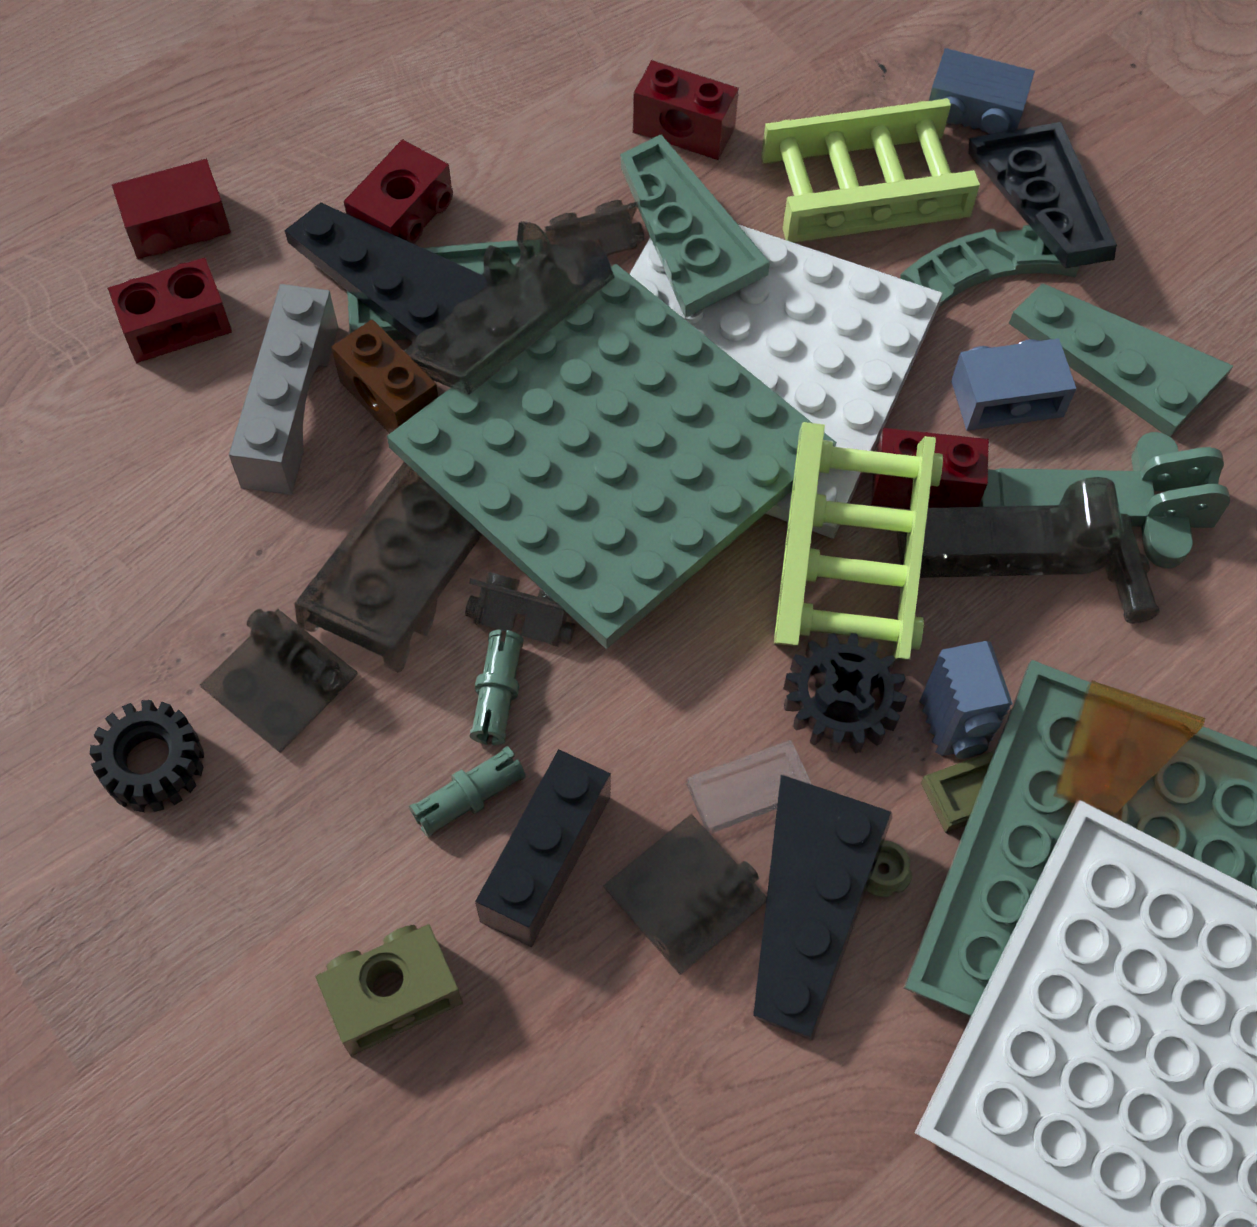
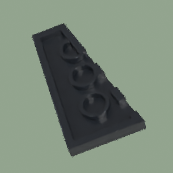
[968,122,1117,268]

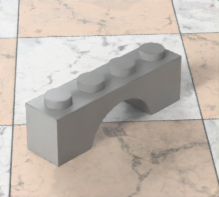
[229,284,338,495]

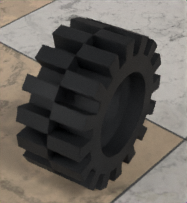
[90,700,204,812]

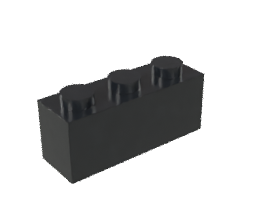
[475,749,611,947]

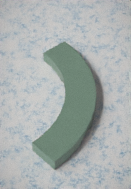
[900,225,1079,307]

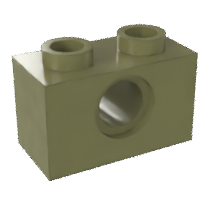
[315,924,463,1056]

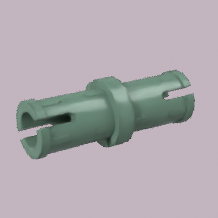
[470,630,524,745]
[409,746,526,838]

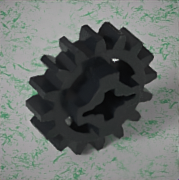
[783,633,907,753]

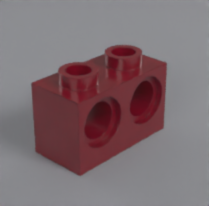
[107,257,232,363]

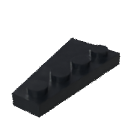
[285,202,495,352]
[753,774,893,1041]

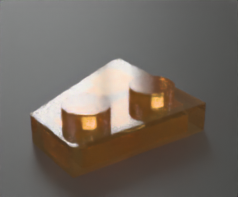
[1053,681,1206,816]

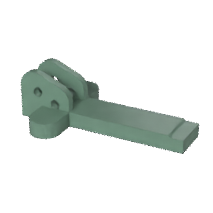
[979,432,1230,568]

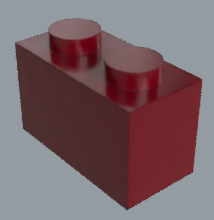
[111,158,231,259]

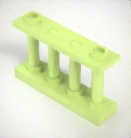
[761,99,980,243]
[773,422,943,660]

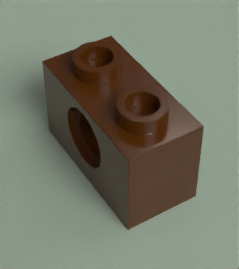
[331,319,438,434]

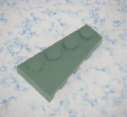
[620,135,770,318]
[1009,283,1233,437]

